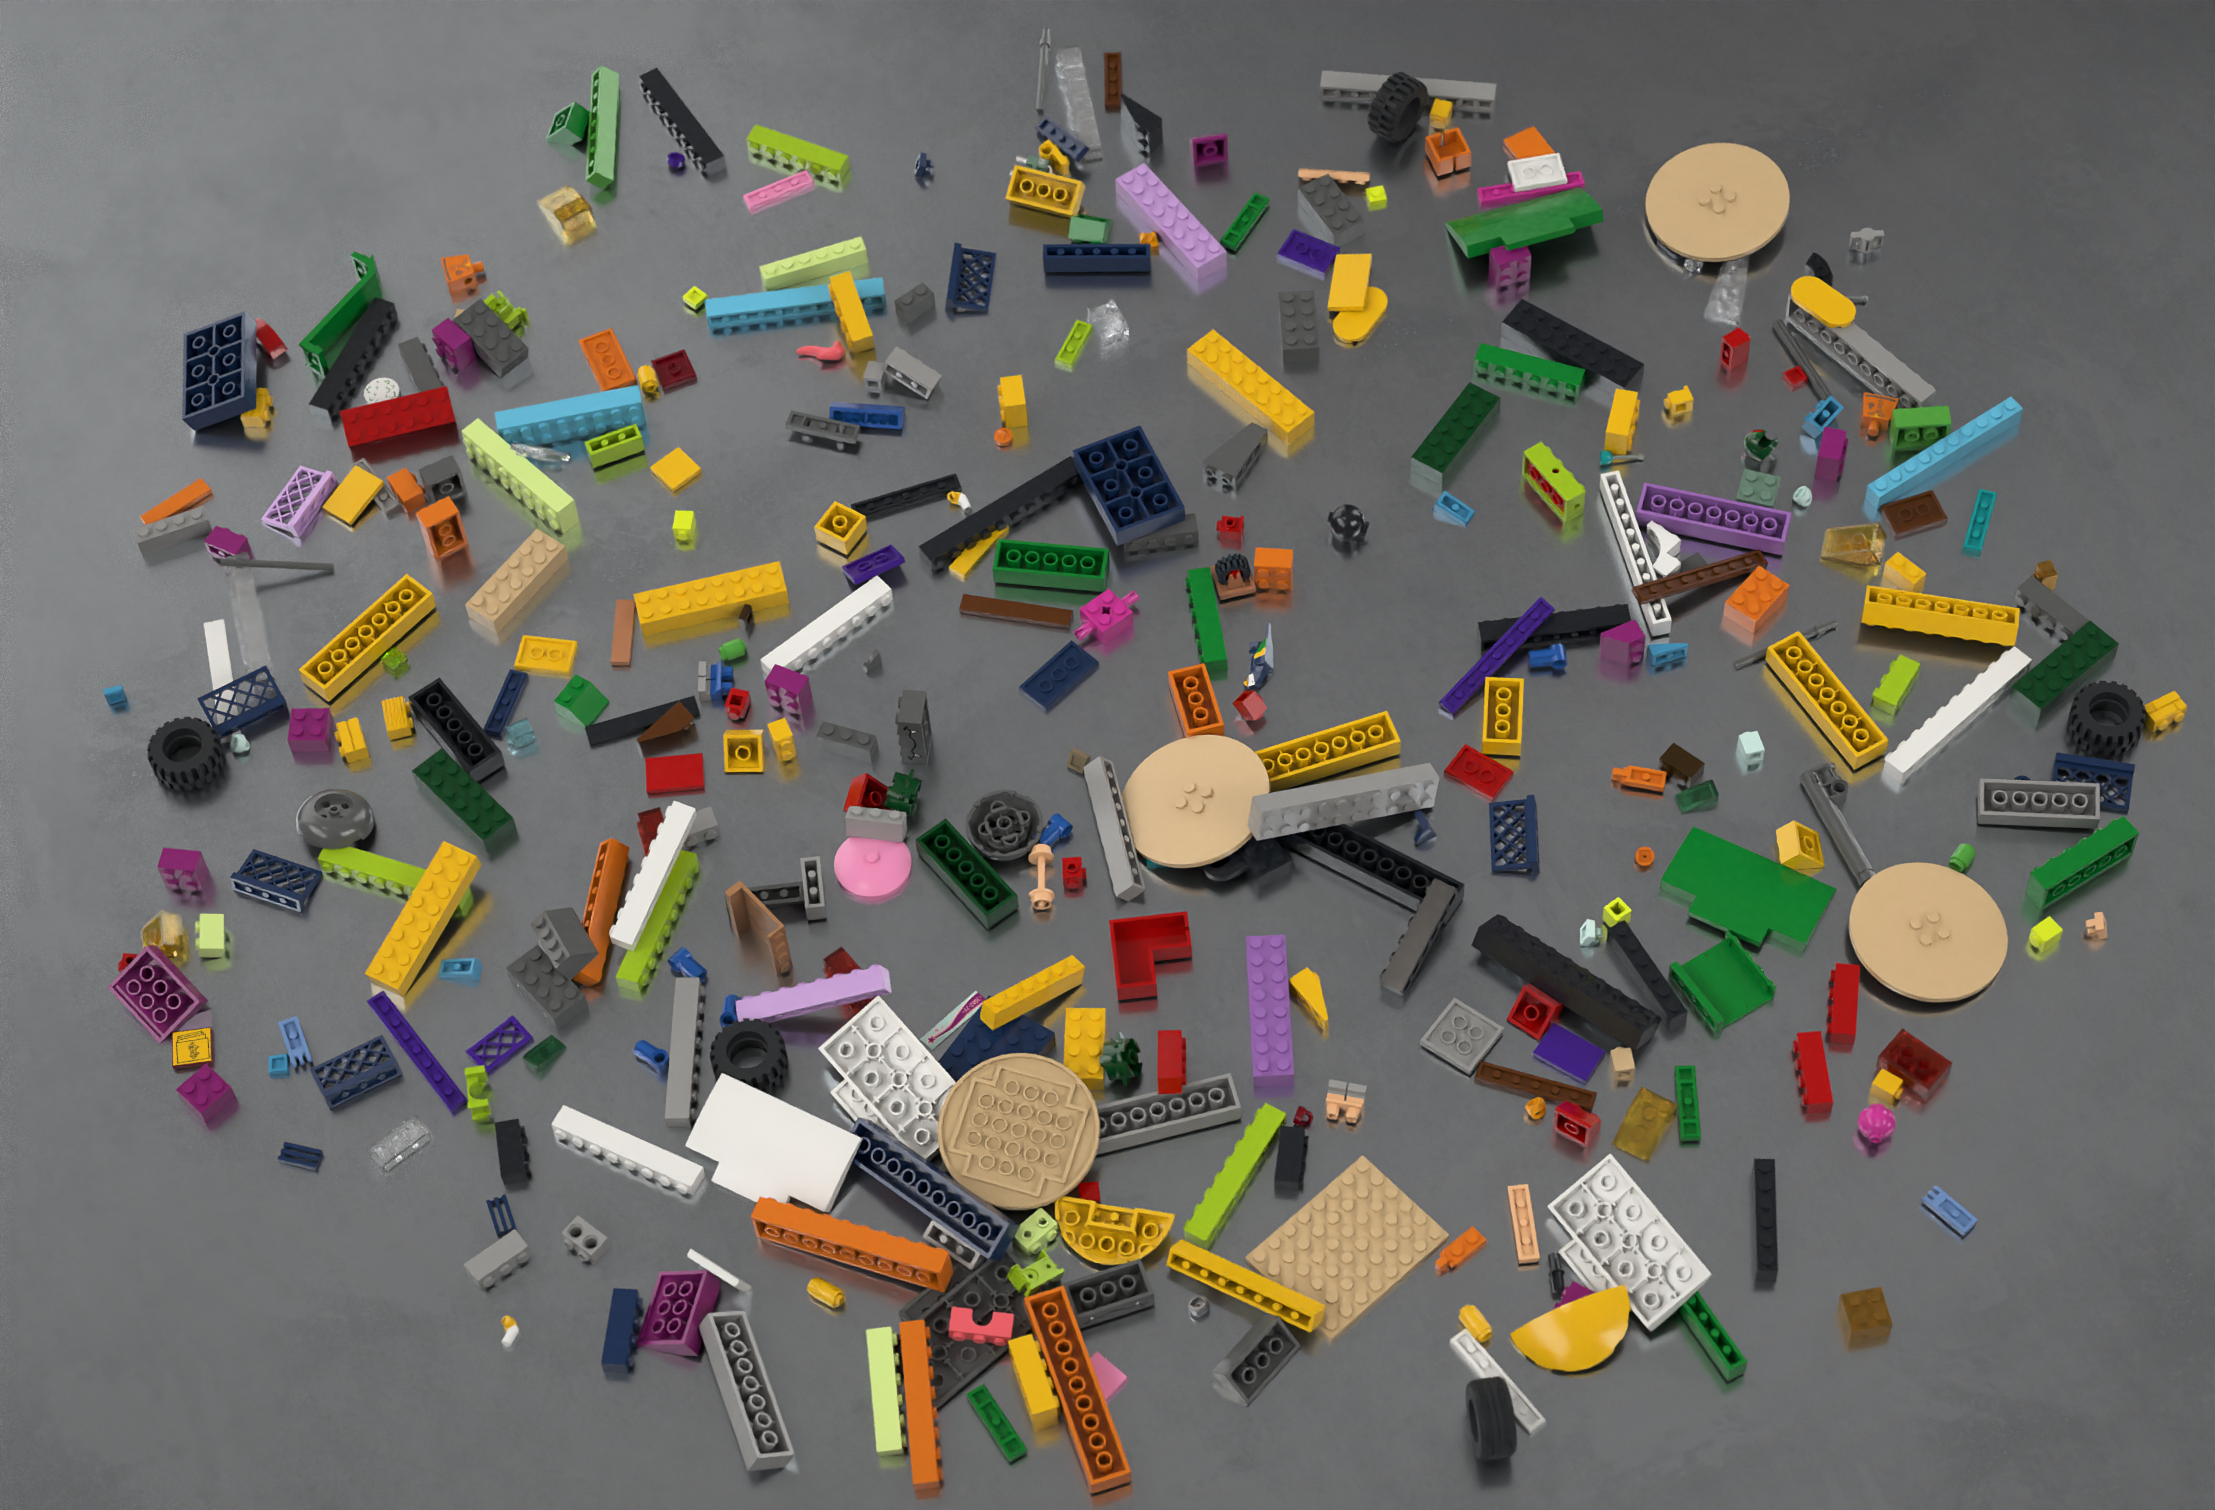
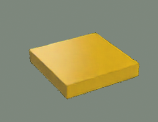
[650,447,702,492]

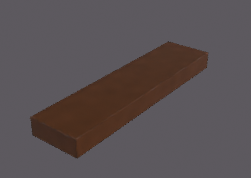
[1104,52,1122,110]

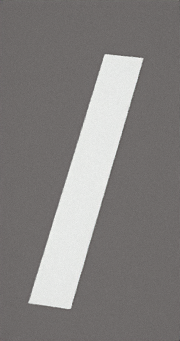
[204,619,241,743]

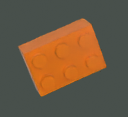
[416,496,468,560]
[1723,566,1790,634]

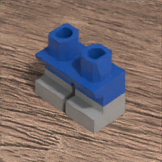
[698,661,733,702]

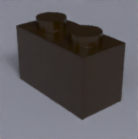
[1658,743,1705,789]

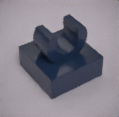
[915,152,934,178]

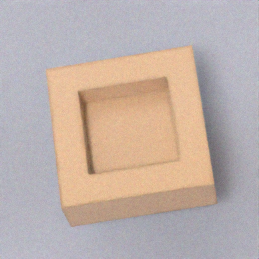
[2086,912,2107,940]

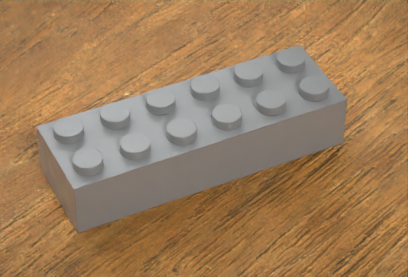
[1978,778,2100,829]

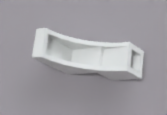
[1646,521,1681,580]

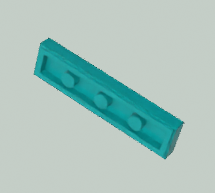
[1962,489,1997,555]

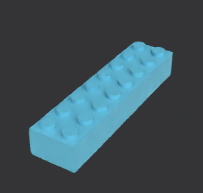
[495,385,646,449]

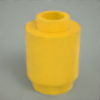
[637,365,659,392]

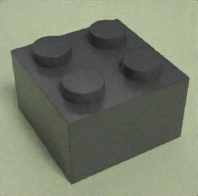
[419,455,467,504]

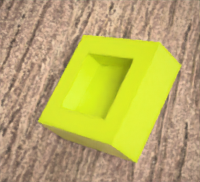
[1366,186,1387,206]
[682,286,708,310]

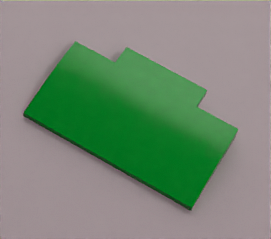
[1445,187,1604,258]
[1660,826,1837,952]

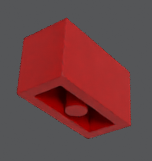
[1719,327,1751,371]

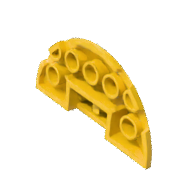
[1055,1196,1175,1266]
[1510,1285,1630,1372]

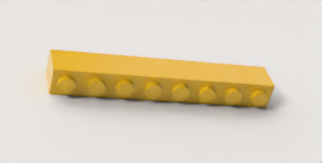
[1166,1239,1326,1333]

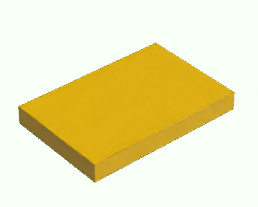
[322,465,385,525]
[514,635,578,676]

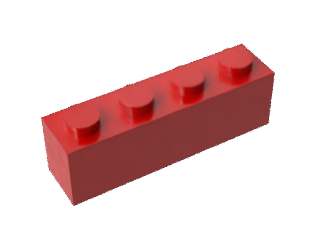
[1826,963,1860,1045]
[1157,1030,1186,1094]
[1792,1031,1833,1114]

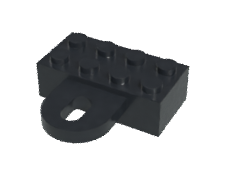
[1202,836,1291,890]

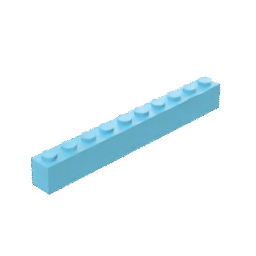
[705,277,886,327]
[1865,397,2023,510]

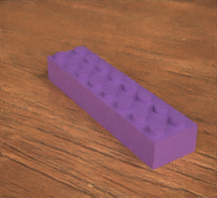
[1636,482,1792,555]
[1246,935,1294,1088]

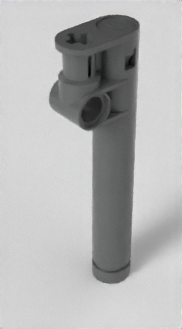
[1800,763,1875,888]

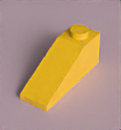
[1288,967,1328,1030]

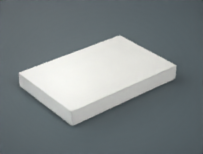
[1507,153,1567,192]
[687,1249,752,1293]

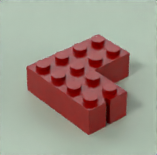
[1109,911,1192,1000]

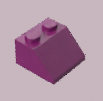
[1189,132,1228,165]
[1599,619,1646,664]

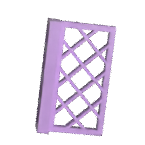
[261,466,339,538]

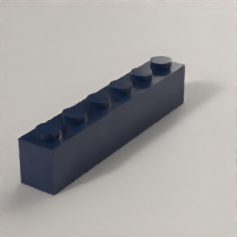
[1043,244,1151,272]

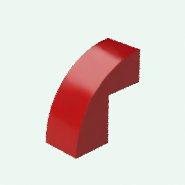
[254,318,288,359]

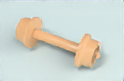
[1028,844,1055,910]

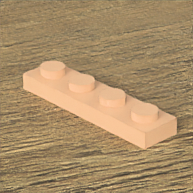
[1298,168,1370,184]
[1508,1184,1540,1264]

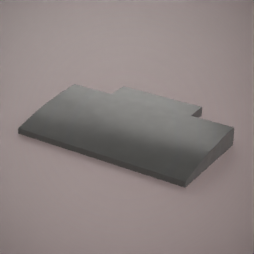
[895,1249,1047,1408]

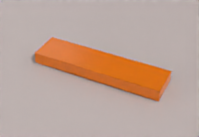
[140,478,212,525]

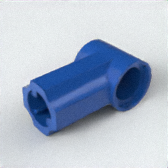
[1528,644,1568,669]
[1033,813,1073,846]
[667,947,707,982]
[719,994,742,1032]
[633,1039,669,1074]

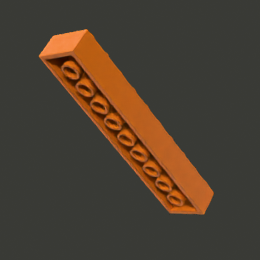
[750,1197,954,1293]
[1024,1285,1131,1494]

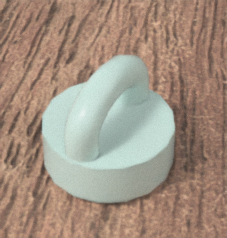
[1793,486,1812,507]
[230,734,250,753]

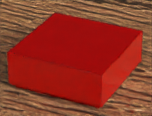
[1783,365,1808,389]
[1078,1181,1101,1203]

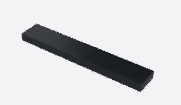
[851,473,962,519]
[585,696,700,745]

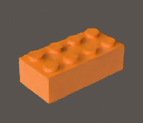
[1168,663,1225,738]

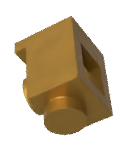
[2030,560,2058,589]

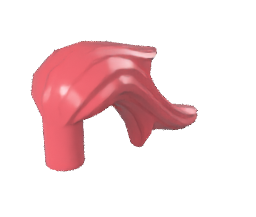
[796,341,845,360]

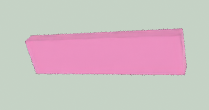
[743,170,814,211]

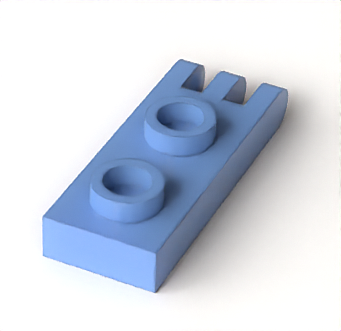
[278,1016,312,1068]
[1921,1185,1978,1236]

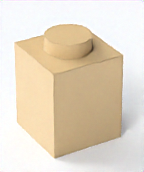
[1610,1047,1635,1081]

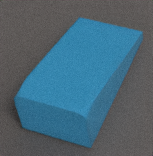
[1432,490,1475,525]
[1647,643,1688,666]
[438,958,483,981]

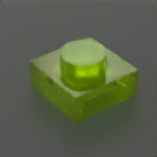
[381,647,408,673]

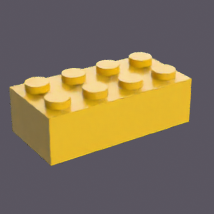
[1005,165,1086,219]
[828,271,875,354]
[1482,677,1524,756]
[1063,1008,1107,1090]
[1008,1334,1061,1432]

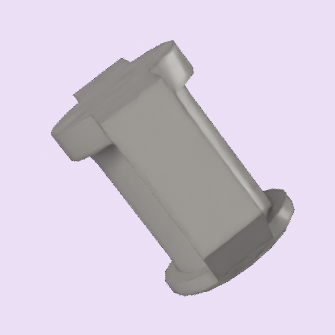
[1849,228,1884,254]

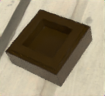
[738,604,754,630]

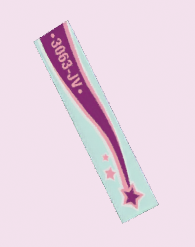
[920,991,986,1050]

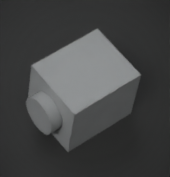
[863,361,887,391]

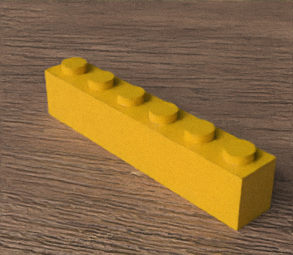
[980,955,1085,1031]

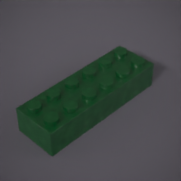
[1411,382,1501,486]
[2009,621,2119,722]
[412,748,517,852]
[915,818,1019,928]

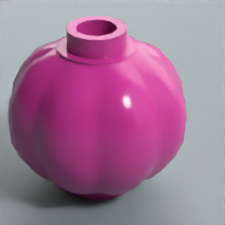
[1858,1104,1896,1143]

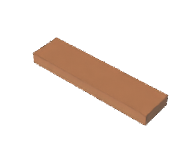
[611,600,636,666]

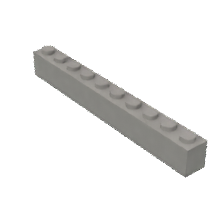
[1320,71,1496,111]

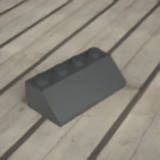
[531,907,599,980]
[1211,1313,1301,1405]

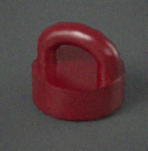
[1293,1106,1313,1127]

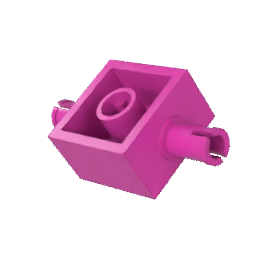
[1073,589,1140,645]

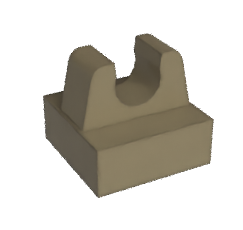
[1066,748,1091,774]

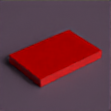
[1444,744,1514,802]
[645,753,704,794]

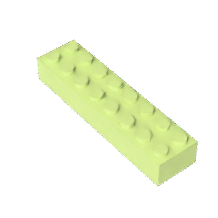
[462,418,579,534]

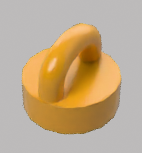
[1525,1097,1546,1119]

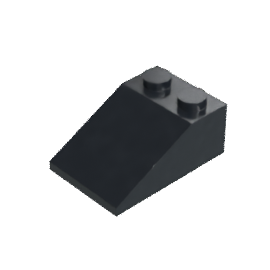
[1120,93,1163,154]

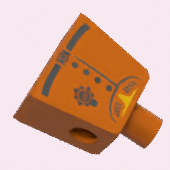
[440,254,485,294]
[1861,392,1899,436]

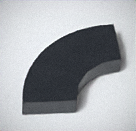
[1805,252,1833,287]

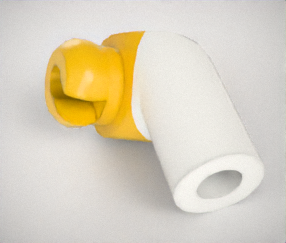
[947,491,972,513]
[501,1315,519,1347]

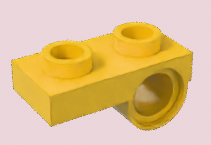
[1039,140,1070,176]

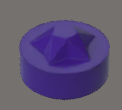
[667,152,685,167]

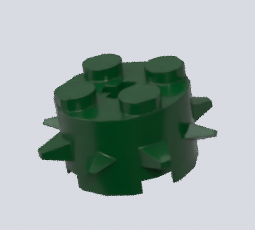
[884,769,922,816]
[1099,1031,1142,1086]

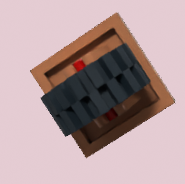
[1210,553,1256,600]

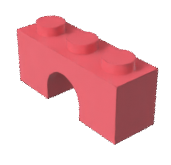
[949,1307,1014,1346]

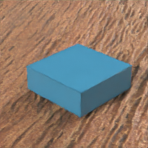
[103,684,127,705]
[268,1054,290,1076]

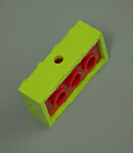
[1522,442,1586,523]

